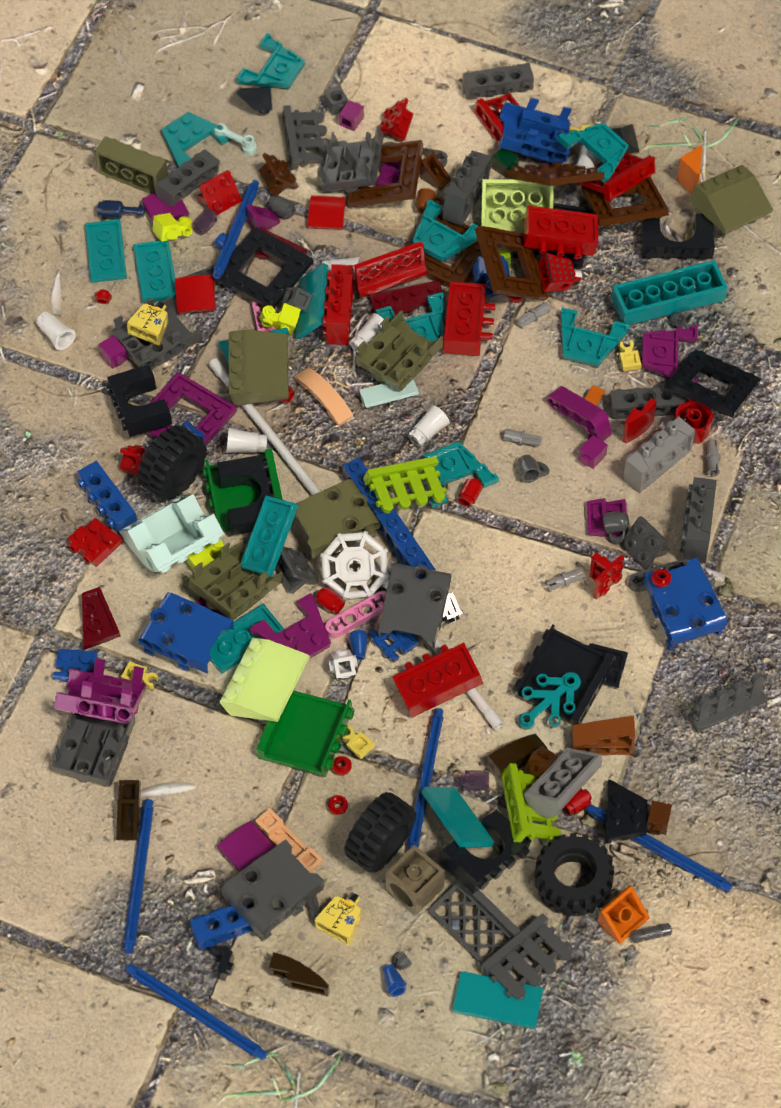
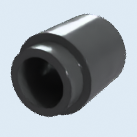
[268,196,296,219]

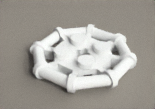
[320,531,390,601]

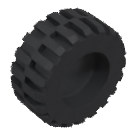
[138,425,207,500]
[344,792,417,873]
[534,833,614,916]

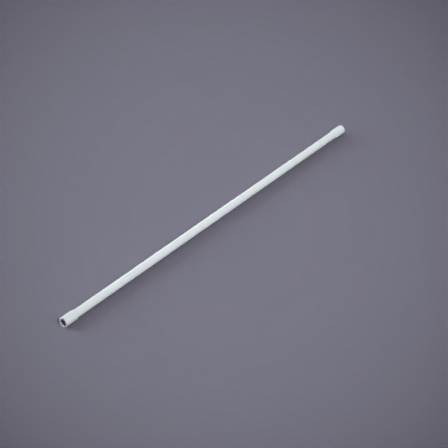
[209,358,504,730]

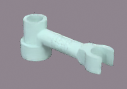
[215,123,257,156]

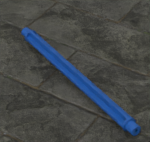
[213,180,259,279]
[407,708,444,851]
[123,799,154,954]
[587,804,734,892]
[126,963,268,1061]

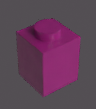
[339,100,364,131]
[98,335,127,369]
[578,435,608,469]

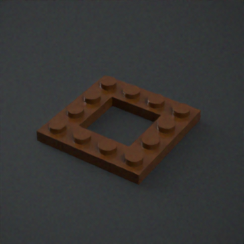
[347,140,424,208]
[504,162,604,186]
[581,177,669,227]
[397,213,482,287]
[475,225,549,301]

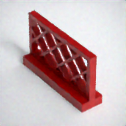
[474,93,520,154]
[577,152,655,201]
[354,241,427,298]

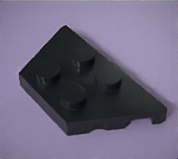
[605,779,647,844]

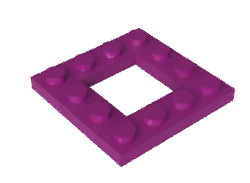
[146,372,237,446]

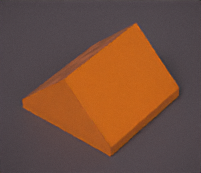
[677,146,703,194]
[598,885,650,944]

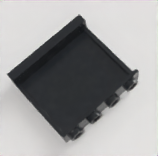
[514,624,616,725]

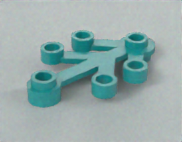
[519,672,581,730]

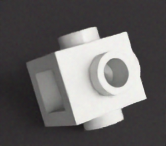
[328,649,358,678]

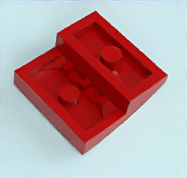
[308,195,346,230]
[175,275,216,315]
[622,398,657,443]

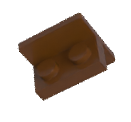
[258,153,299,196]

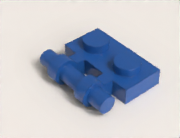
[369,630,420,662]
[53,649,98,682]

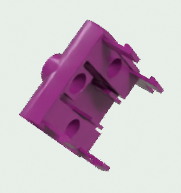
[54,658,146,723]

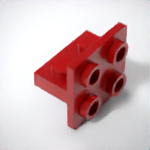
[379,98,414,142]
[197,170,242,217]
[119,444,146,476]
[589,552,624,599]

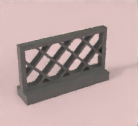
[428,880,521,964]

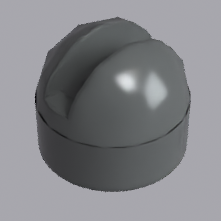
[669,312,686,327]
[394,951,412,970]

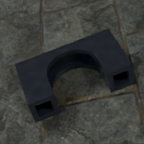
[641,214,715,260]
[105,364,172,437]
[217,455,275,536]
[438,809,532,894]

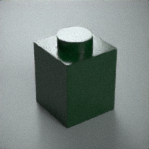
[491,148,519,176]

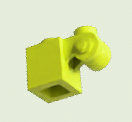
[152,213,193,242]
[259,303,301,335]
[187,540,224,572]

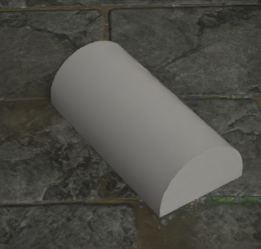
[524,748,602,818]

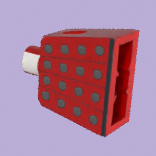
[538,253,582,292]

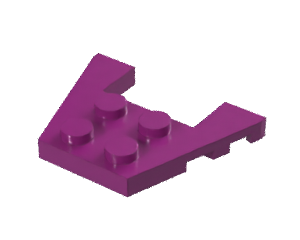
[641,325,698,383]
[249,593,331,659]

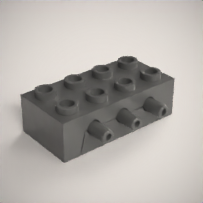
[441,150,492,226]
[680,477,717,564]

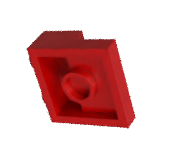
[68,518,123,567]

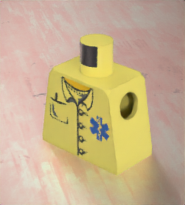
[127,301,168,346]
[315,892,362,946]

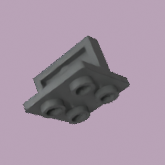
[620,516,670,569]
[276,546,318,594]

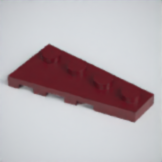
[370,280,444,316]

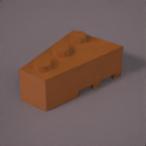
[571,715,635,755]

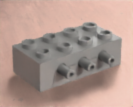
[623,417,695,494]

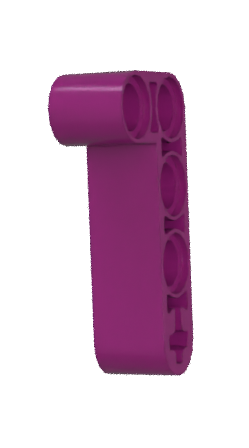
[546,386,612,441]

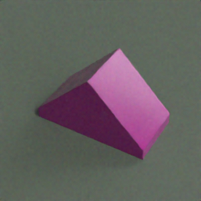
[247,204,281,230]

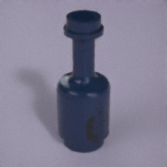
[97,200,145,218]

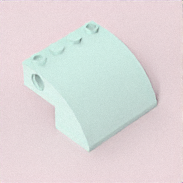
[119,494,224,573]

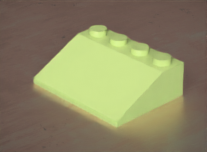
[481,179,554,233]
[220,638,310,722]

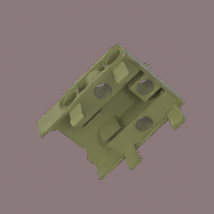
[355,310,443,391]
[295,479,380,559]
[188,541,283,620]

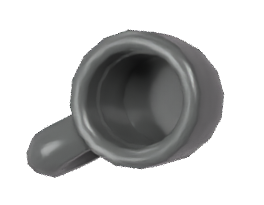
[518,455,550,482]
[604,512,629,544]

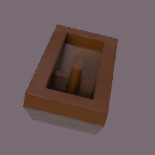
[420,151,451,190]

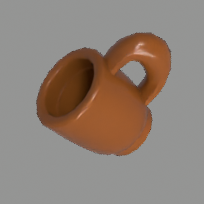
[416,188,445,214]

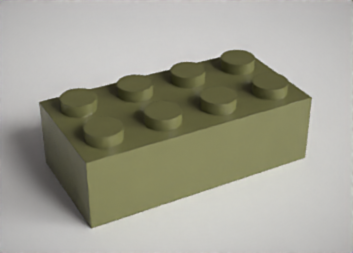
[95,136,168,194]

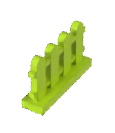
[363,456,447,513]
[501,763,561,843]

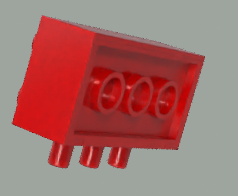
[523,205,599,259]
[323,264,354,345]
[444,281,496,356]
[392,642,483,718]

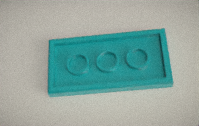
[85,219,127,283]
[133,240,176,304]
[295,263,328,339]
[241,495,299,577]
[209,603,284,674]
[421,787,494,847]
[452,971,544,1029]

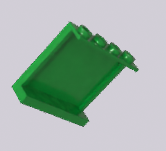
[203,449,283,532]
[256,690,355,777]

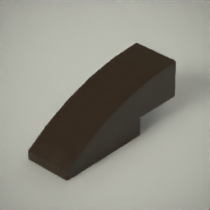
[488,733,548,777]
[116,780,141,841]
[269,952,330,997]

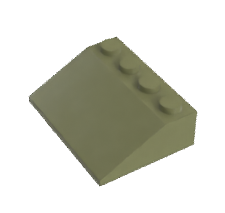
[689,165,773,233]
[229,329,289,406]

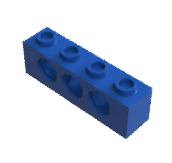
[77,460,137,534]
[190,904,276,951]

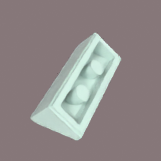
[360,379,419,408]

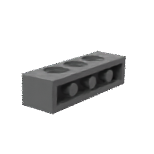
[462,63,534,100]
[156,149,220,207]
[609,386,687,419]

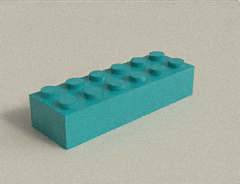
[611,260,728,325]

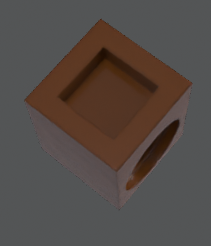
[524,746,558,778]
[647,800,672,835]

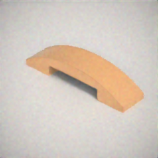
[294,367,353,426]
[255,808,324,873]

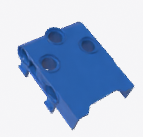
[499,97,572,163]
[643,558,727,650]
[138,592,234,674]

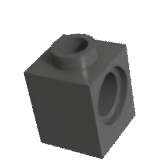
[324,85,348,116]
[281,287,312,312]

